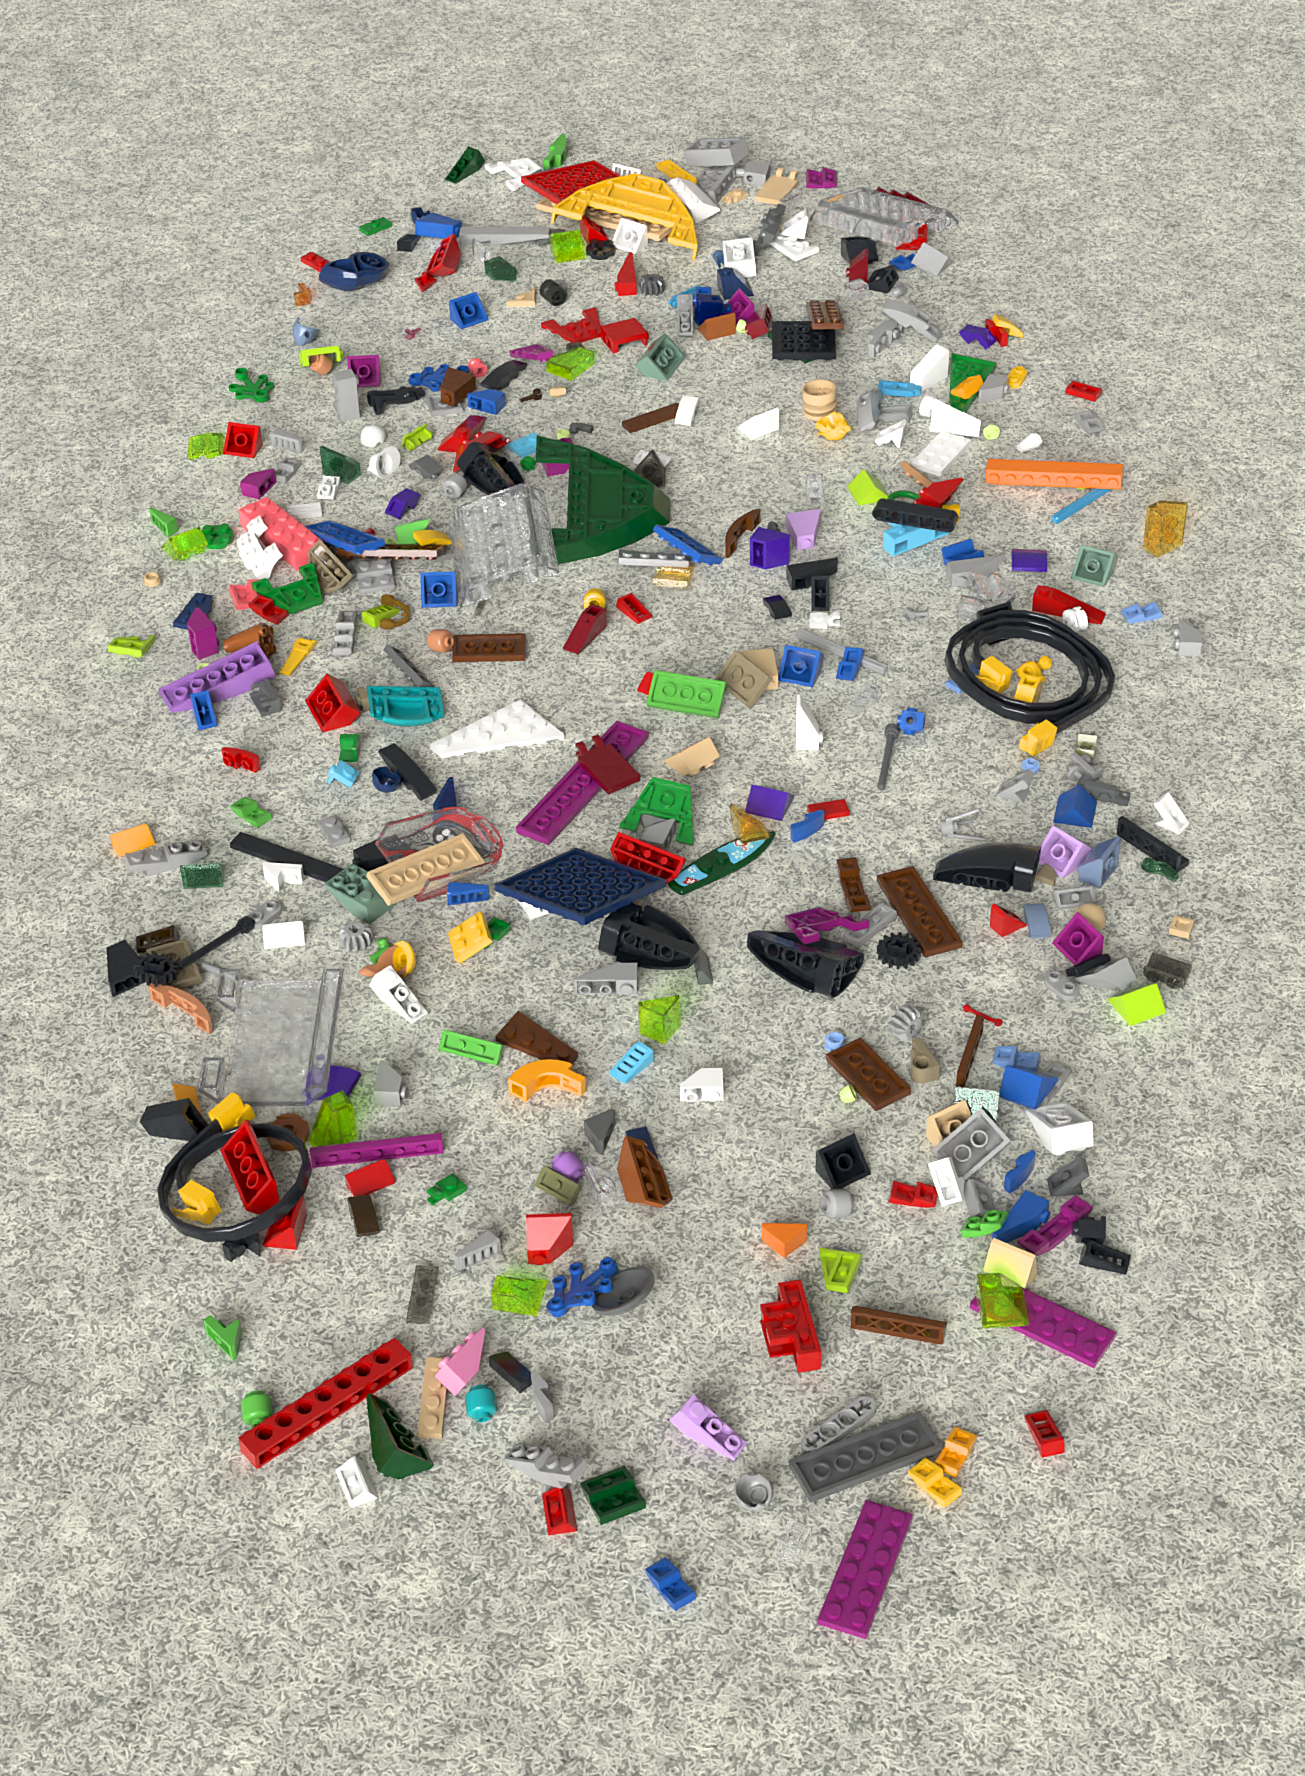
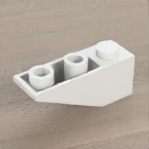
[369,965,428,1024]

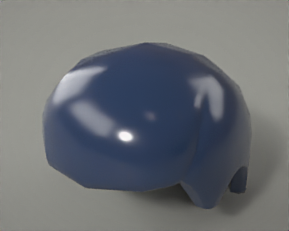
[411,207,431,224]
[372,766,402,793]

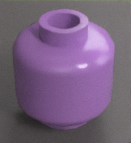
[552,1151,584,1182]

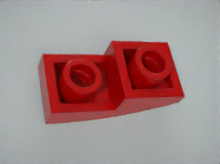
[221,747,261,773]

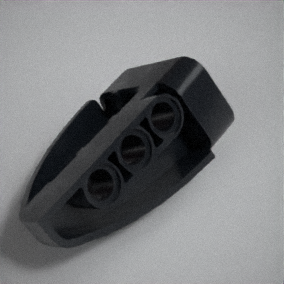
[747,930,864,998]

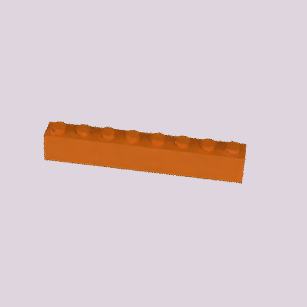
[985,459,1123,489]

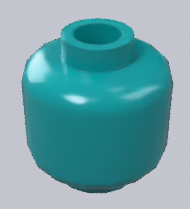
[465,1385,497,1423]

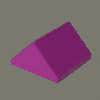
[720,288,754,326]
[347,355,381,388]
[1052,912,1104,965]

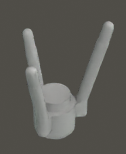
[940,808,988,841]

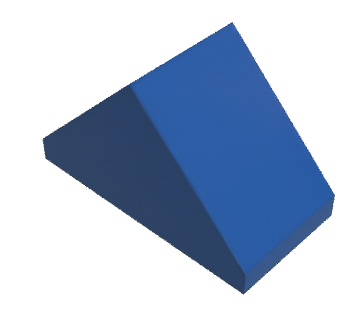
[190,690,217,730]

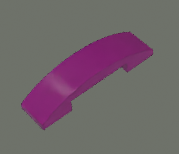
[1017,1195,1093,1256]

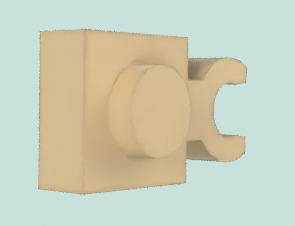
[722,188,748,205]

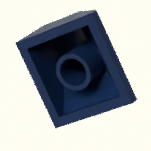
[717,267,754,300]

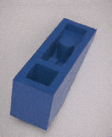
[992,1190,1051,1243]

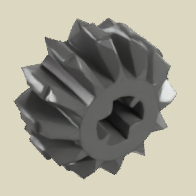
[639,274,665,296]

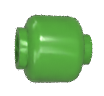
[241,1390,273,1428]

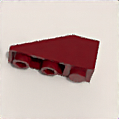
[563,604,607,655]

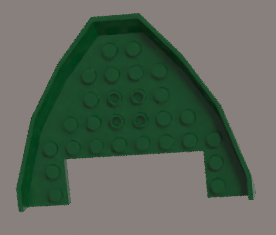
[531,435,670,567]

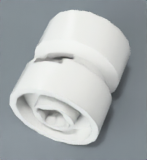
[919,395,950,418]

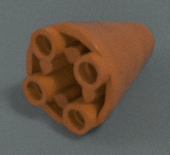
[224,623,277,658]

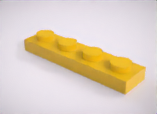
[656,159,697,184]

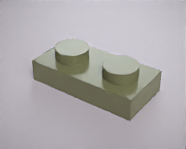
[534,1165,582,1205]

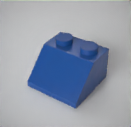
[778,645,824,687]

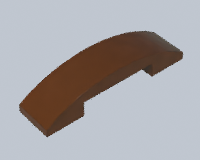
[725,509,760,558]
[836,857,871,912]

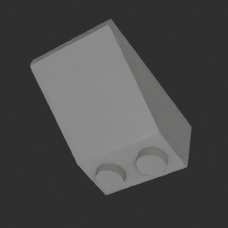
[931,1108,1011,1182]

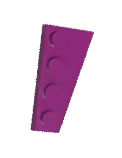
[509,343,554,362]

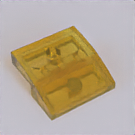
[653,566,694,588]

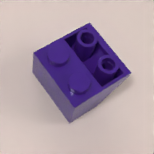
[750,527,790,570]

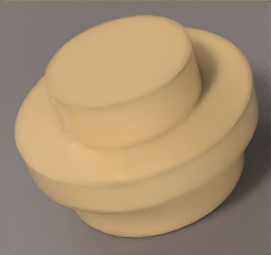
[143,572,161,587]

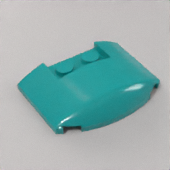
[366,686,444,727]

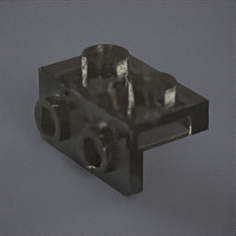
[1143,952,1192,989]

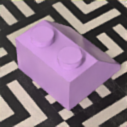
[1039,826,1093,878]

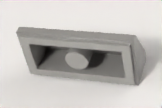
[1051,885,1097,910]
[964,1178,996,1218]

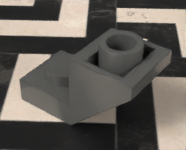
[408,455,443,479]

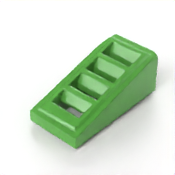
[149,507,178,537]

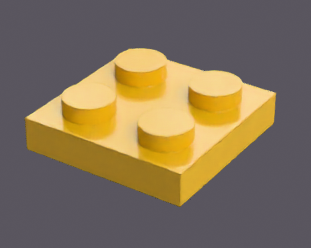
[448,911,493,963]

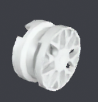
[1062,606,1088,632]

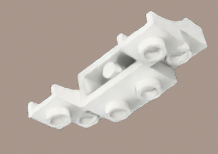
[236,515,283,580]

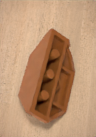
[617,1136,673,1208]

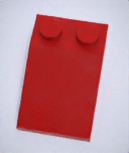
[913,477,964,508]

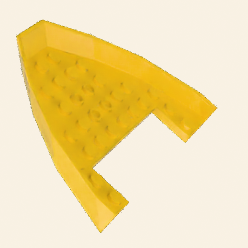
[551,173,698,260]

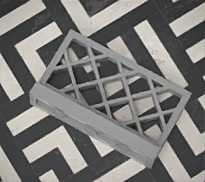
[696,165,737,205]

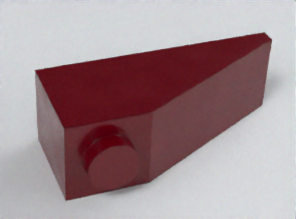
[745,304,773,339]

